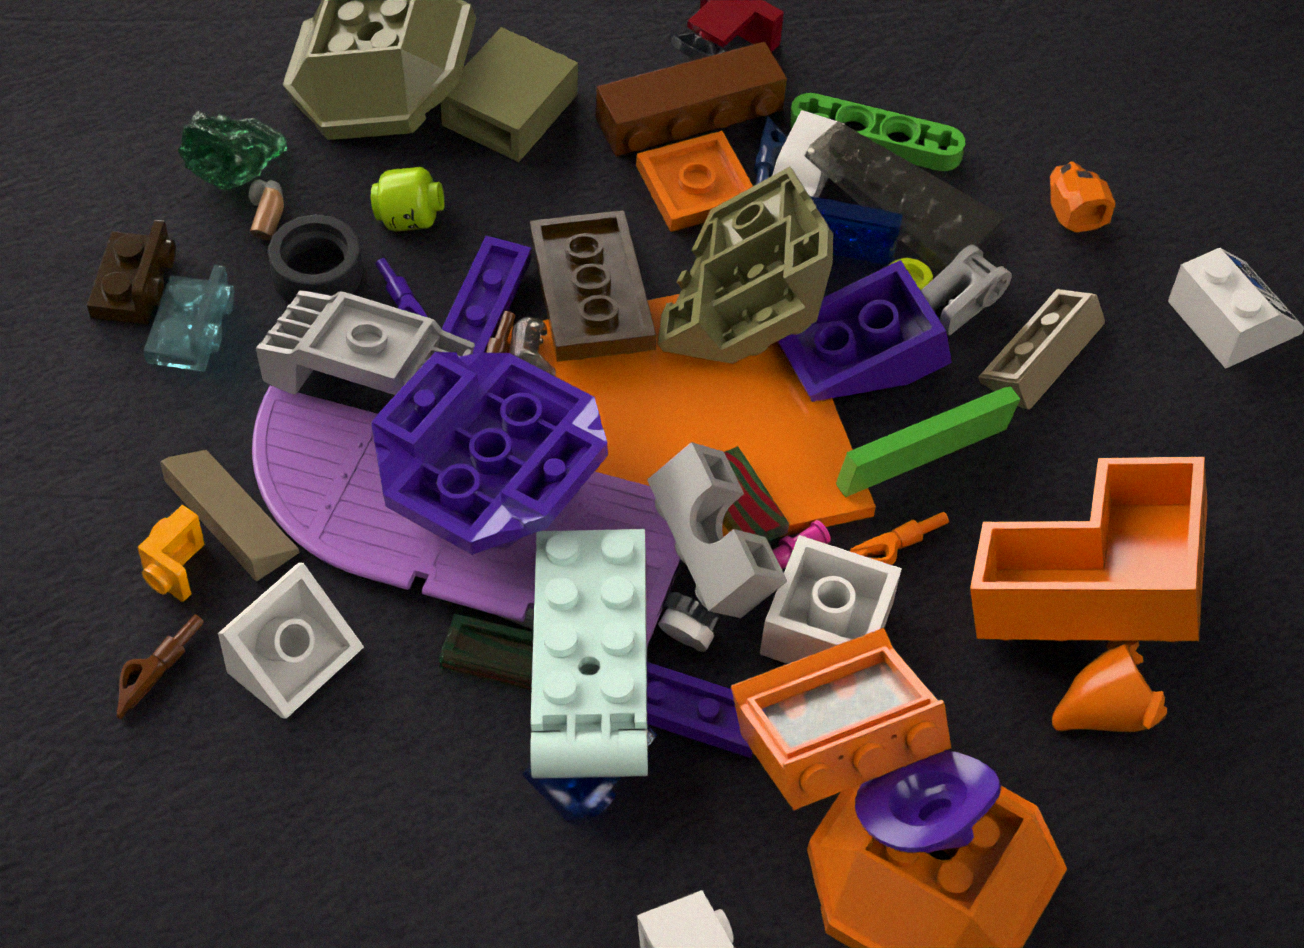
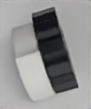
[658,592,721,652]

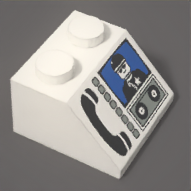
[1168,248,1304,369]

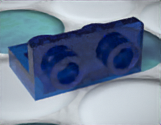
[810,196,903,265]

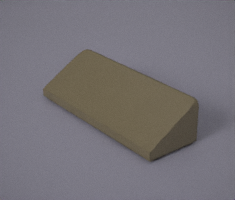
[978,289,1105,410]
[160,450,299,582]

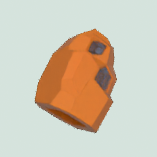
[1050,162,1116,233]

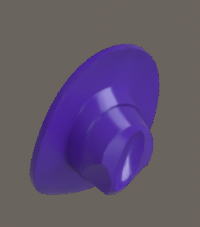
[855,750,1001,853]

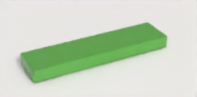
[836,386,1021,497]

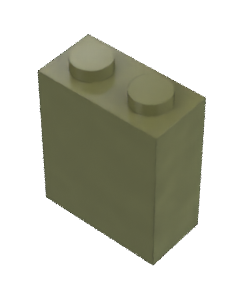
[441,27,578,162]

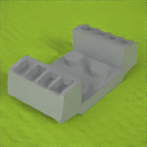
[256,290,475,395]

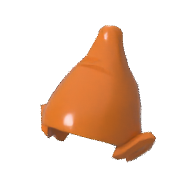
[1052,640,1167,732]

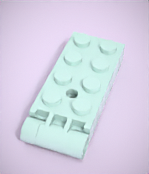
[531,529,648,778]

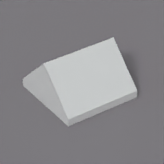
[218,563,364,719]

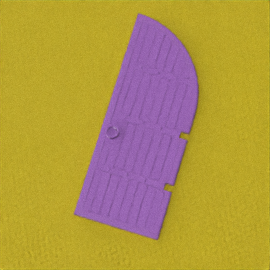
[252,386,682,646]

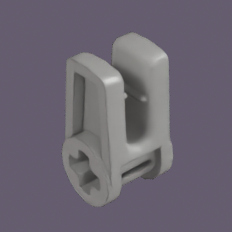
[921,244,1012,335]

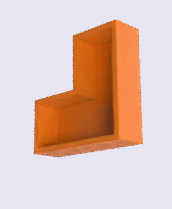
[970,457,1207,642]

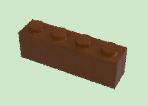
[595,42,787,156]

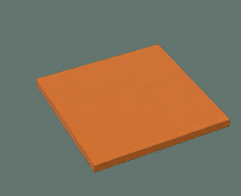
[507,294,876,540]

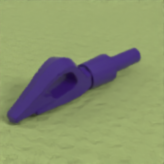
[375,258,428,317]

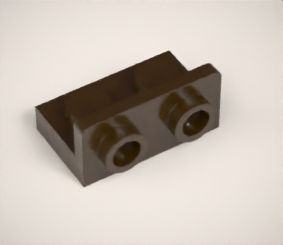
[87,219,176,324]

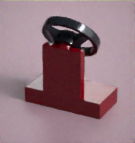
[671,0,784,60]

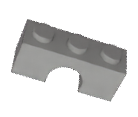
[647,442,788,618]

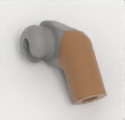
[249,179,284,240]

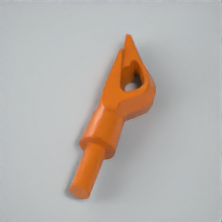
[850,512,949,565]

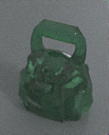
[178,111,287,190]

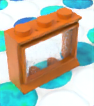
[731,627,951,810]

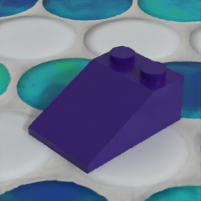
[777,260,952,402]

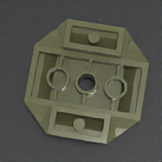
[283,0,476,140]

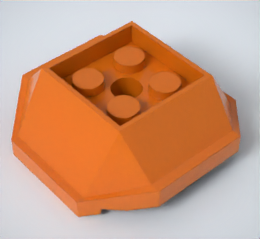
[807,784,1067,948]

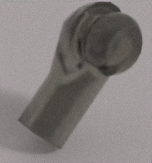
[510,317,556,376]

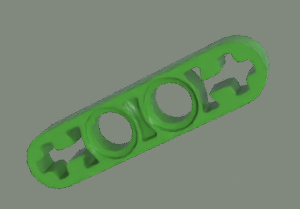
[789,93,965,171]

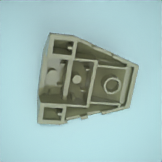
[658,167,833,364]

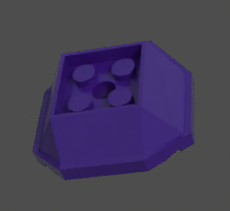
[371,352,608,555]

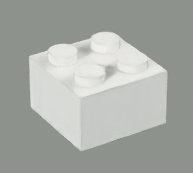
[760,535,902,689]

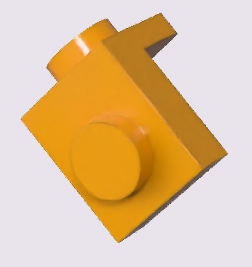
[138,505,205,602]

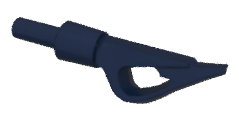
[754,116,787,185]

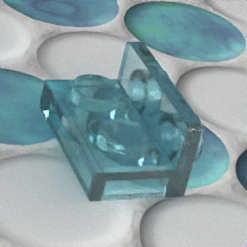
[144,265,235,372]

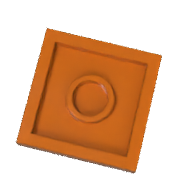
[636,131,753,232]

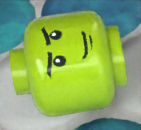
[371,167,444,232]

